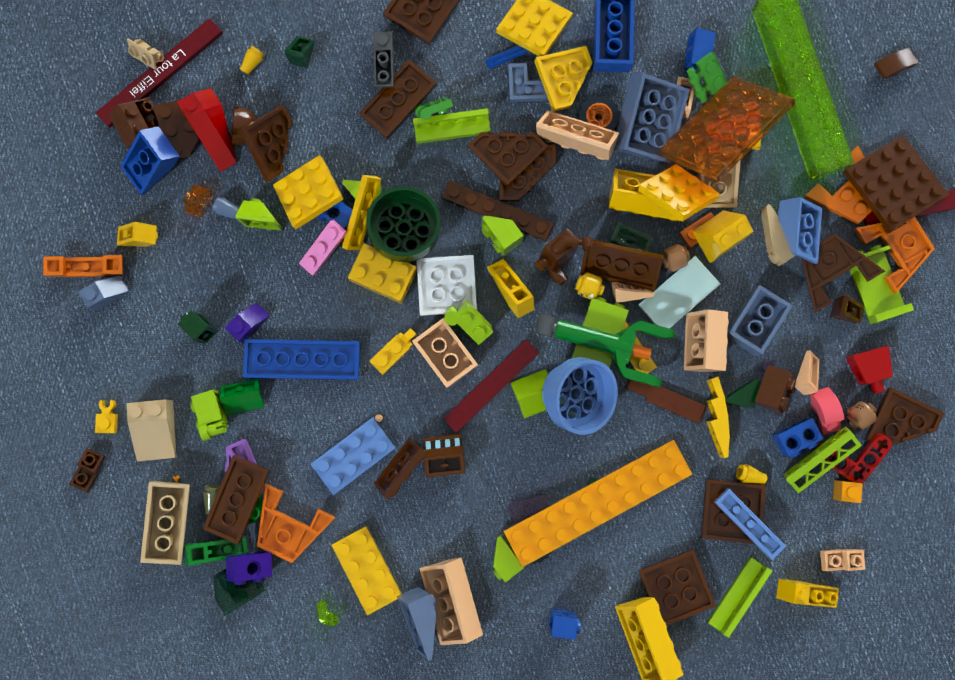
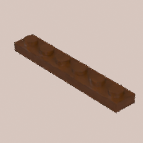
[442,180,553,242]

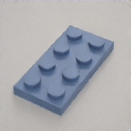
[311,417,396,495]

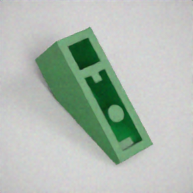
[183,536,248,566]

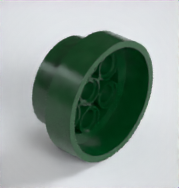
[366,186,441,262]

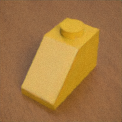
[117,222,158,247]

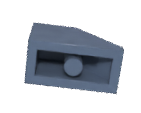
[78,275,130,311]

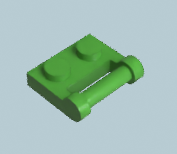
[415,97,453,120]

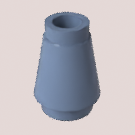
[212,197,239,220]

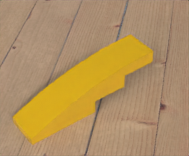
[706,377,730,458]

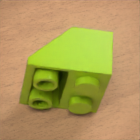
[481,216,524,256]

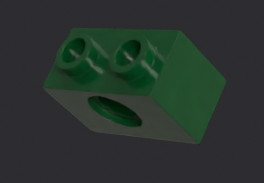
[178,310,218,344]

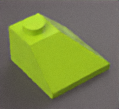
[235,198,283,231]

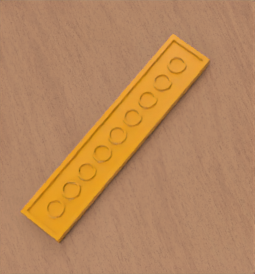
[503,440,692,567]

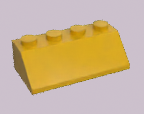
[608,168,683,222]
[615,597,683,680]

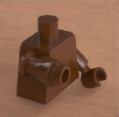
[535,228,593,286]

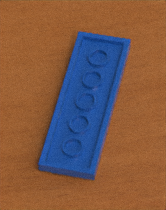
[243,339,360,380]

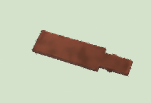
[625,380,707,424]

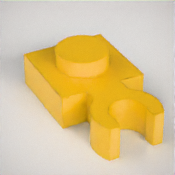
[95,400,118,433]

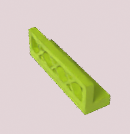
[413,108,490,144]
[782,426,862,494]
[706,556,772,638]

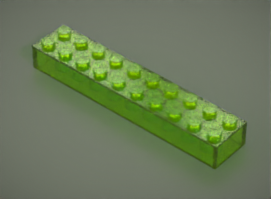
[752,0,854,181]

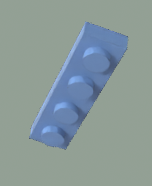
[714,488,786,560]

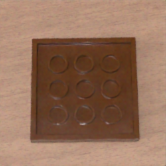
[843,135,949,233]

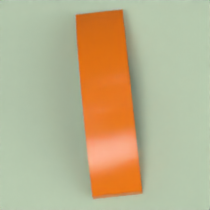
[43,255,123,277]

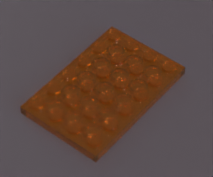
[659,77,795,182]

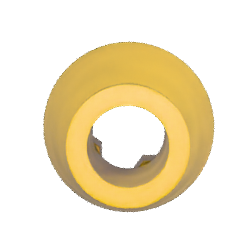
[239,46,265,75]
[736,464,767,485]

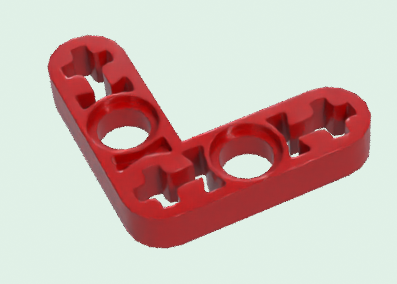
[815,434,892,483]

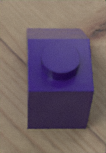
[225,303,270,343]

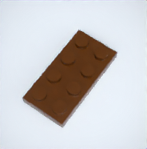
[359,59,437,139]
[580,239,664,291]
[203,455,270,544]

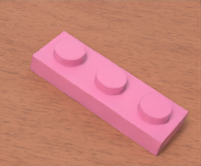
[299,220,348,276]

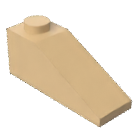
[761,204,796,267]

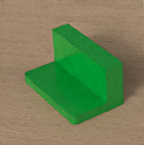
[220,378,264,415]

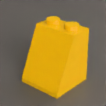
[692,210,754,263]

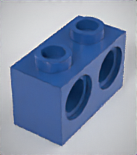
[772,418,823,458]

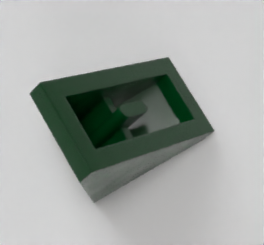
[285,36,315,68]
[725,378,760,409]

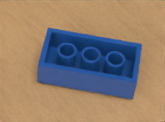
[593,0,635,72]

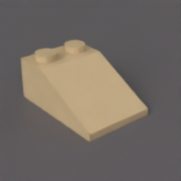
[697,147,741,208]
[127,399,177,461]

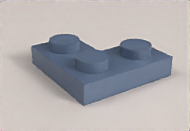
[508,63,547,102]

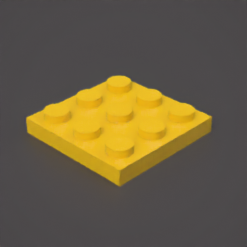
[496,0,573,57]
[273,155,344,229]
[638,164,720,221]

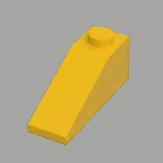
[487,259,534,318]

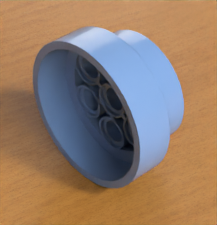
[542,357,618,435]

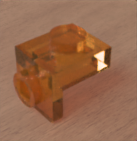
[184,184,212,217]

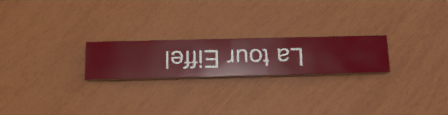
[95,18,223,128]

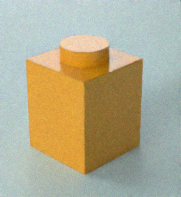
[833,480,863,503]

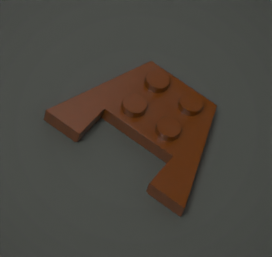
[801,233,885,313]

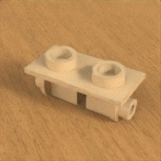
[127,38,164,70]

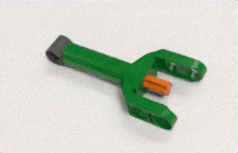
[535,314,676,388]

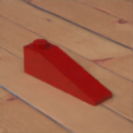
[177,88,237,172]

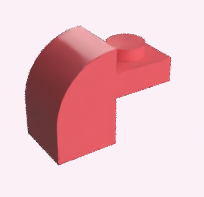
[810,387,844,435]

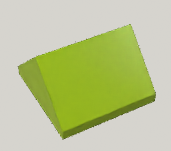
[510,369,548,418]

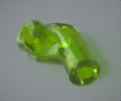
[316,600,339,627]

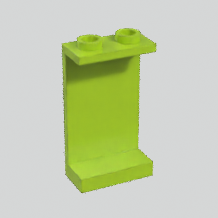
[850,244,914,324]
[570,297,629,368]

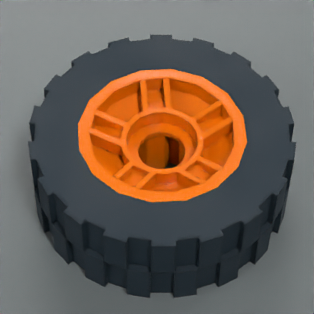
[577,95,620,131]

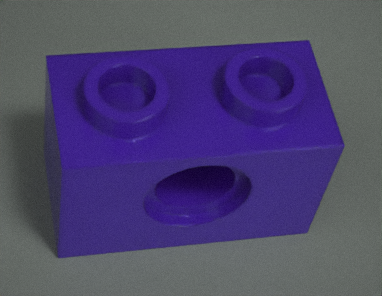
[226,551,272,585]

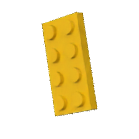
[331,526,402,615]

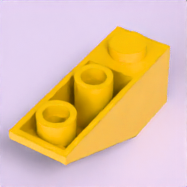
[776,579,839,608]

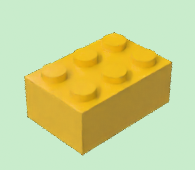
[348,243,417,304]

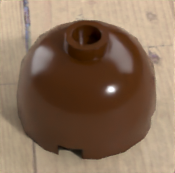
[232,106,256,146]

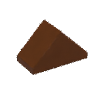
[830,295,864,324]

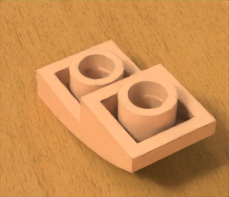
[820,549,865,571]

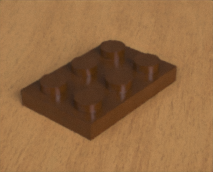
[374,438,426,500]

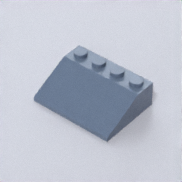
[614,73,690,164]

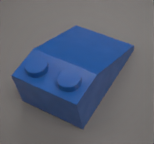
[120,127,180,195]

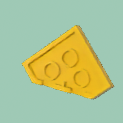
[534,46,593,112]

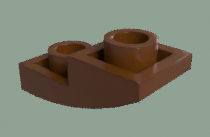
[874,48,919,79]
[69,448,105,493]

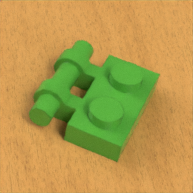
[687,52,728,103]

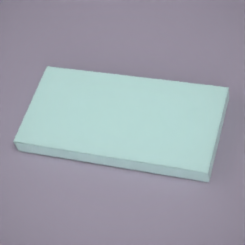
[637,256,720,328]

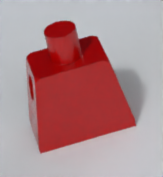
[846,346,893,394]

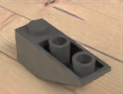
[373,32,394,88]

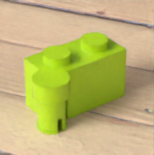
[444,299,493,345]
[190,389,229,441]

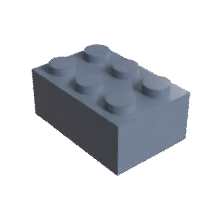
[727,285,792,356]

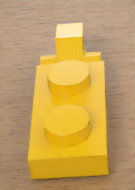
[369,328,417,375]

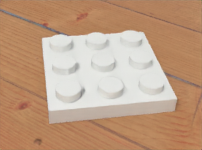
[417,255,477,316]

